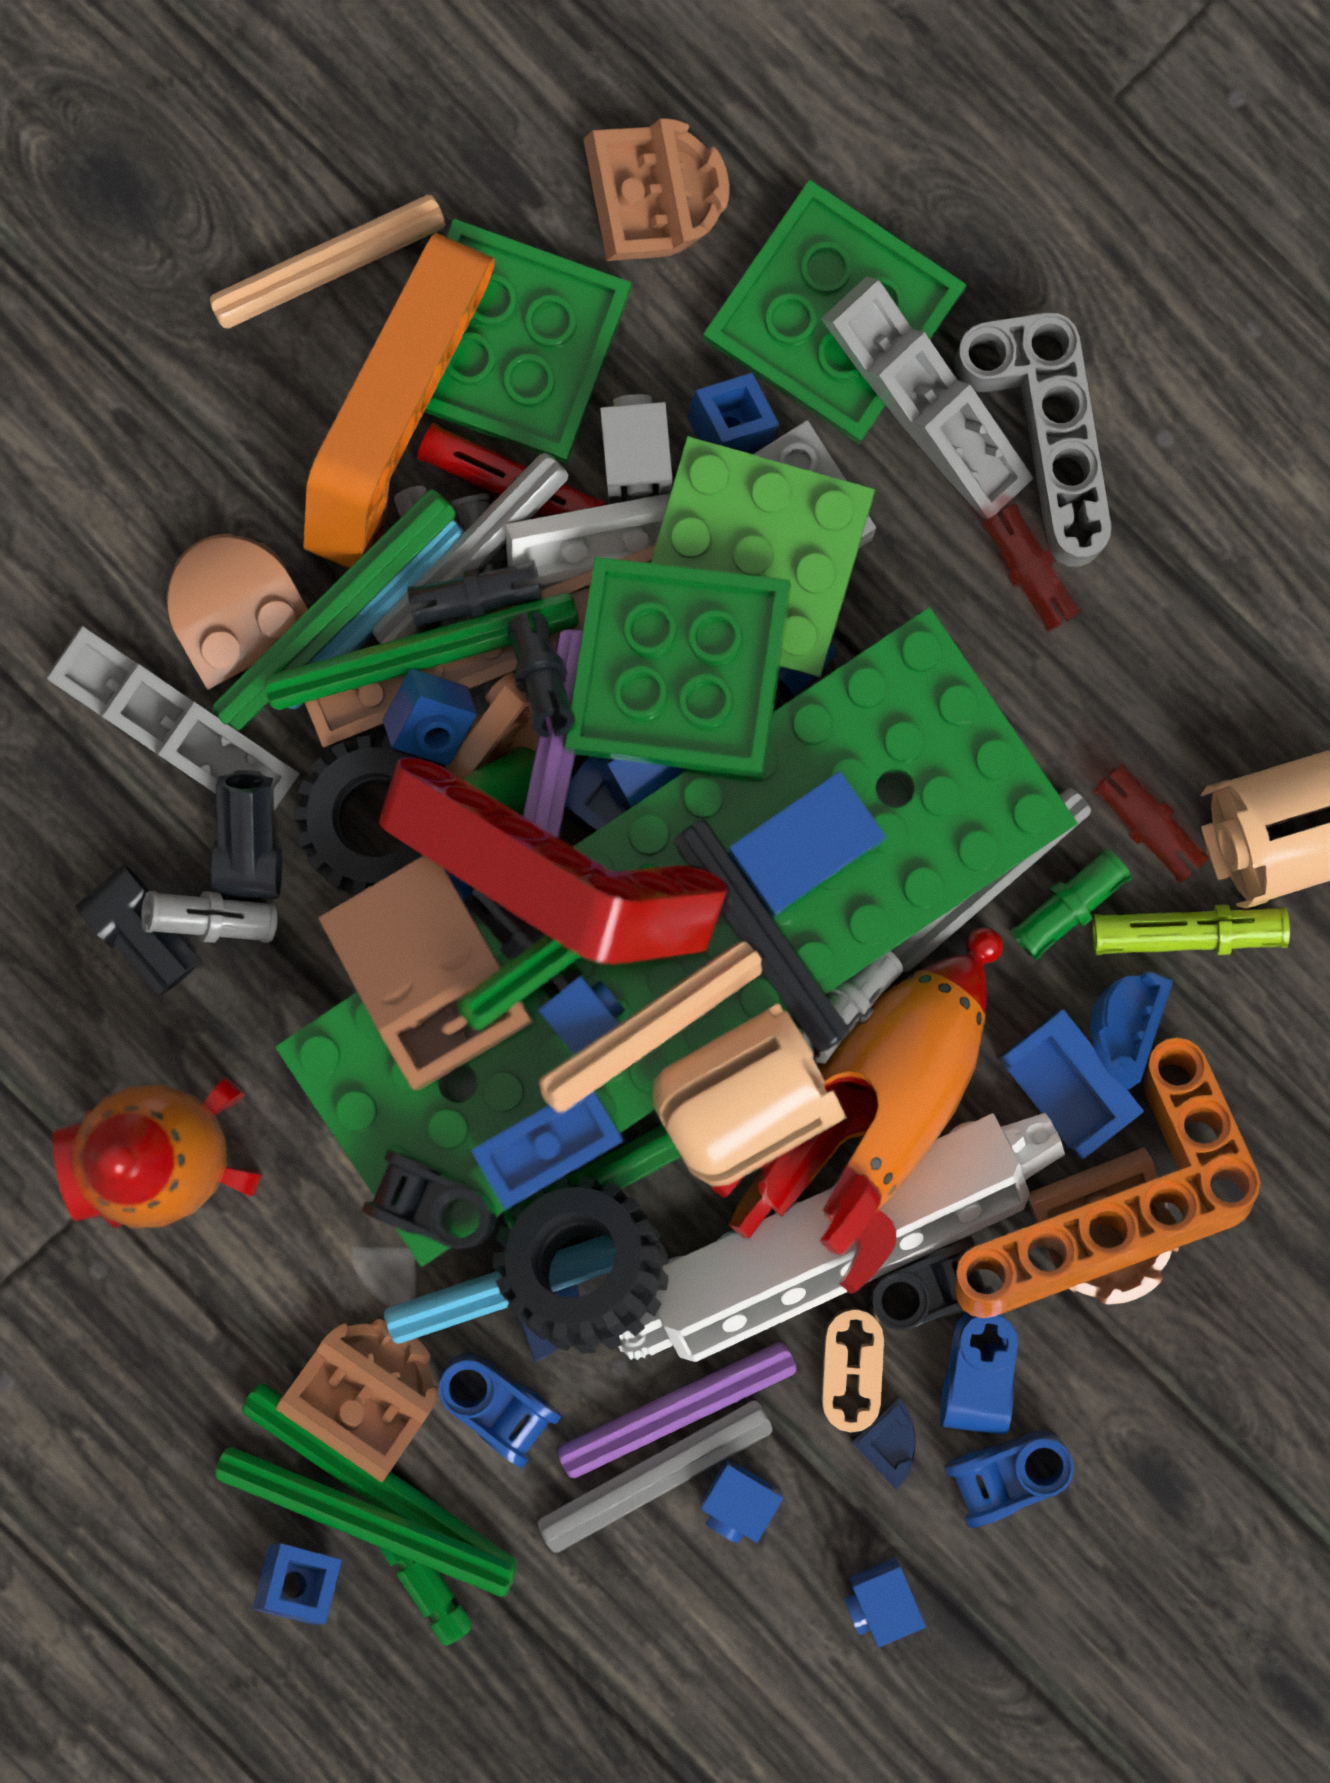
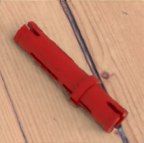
[417,423,606,519]

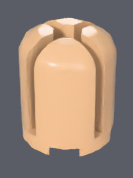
[1201,750,1330,908]
[653,1003,845,1187]

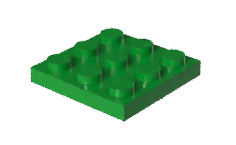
[703,179,967,445]
[424,219,632,464]
[565,557,791,778]

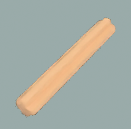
[210,195,445,328]
[539,941,762,1112]

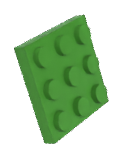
[651,436,875,679]

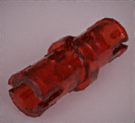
[981,503,1082,633]
[1092,763,1210,883]

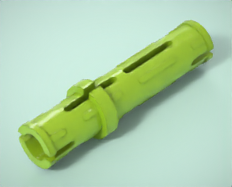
[1092,904,1290,955]

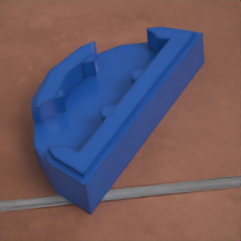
[1090,972,1173,1090]

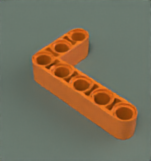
[303,233,495,569]
[954,1038,1260,1318]

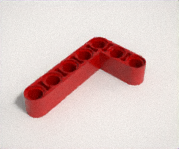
[378,758,729,963]

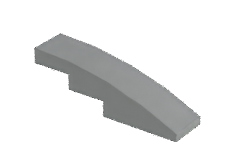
[821,276,1034,520]
[45,626,300,810]

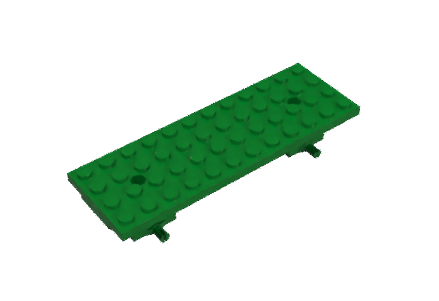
[275,607,1078,1267]

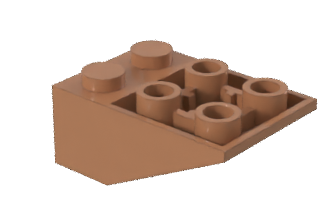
[319,856,534,1090]

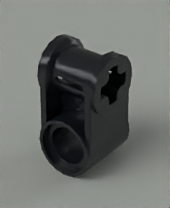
[361,1149,497,1249]
[865,1235,995,1331]

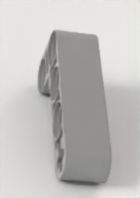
[954,313,1111,567]

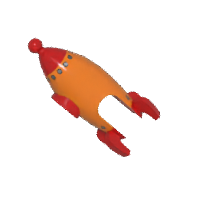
[711,927,1003,1294]
[52,1077,263,1229]

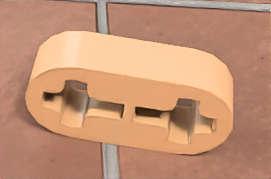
[821,1307,884,1433]

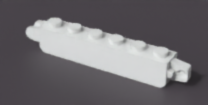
[619,1113,1065,1362]

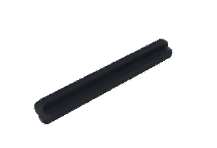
[675,820,850,1052]

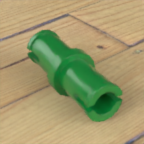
[1009,848,1132,961]

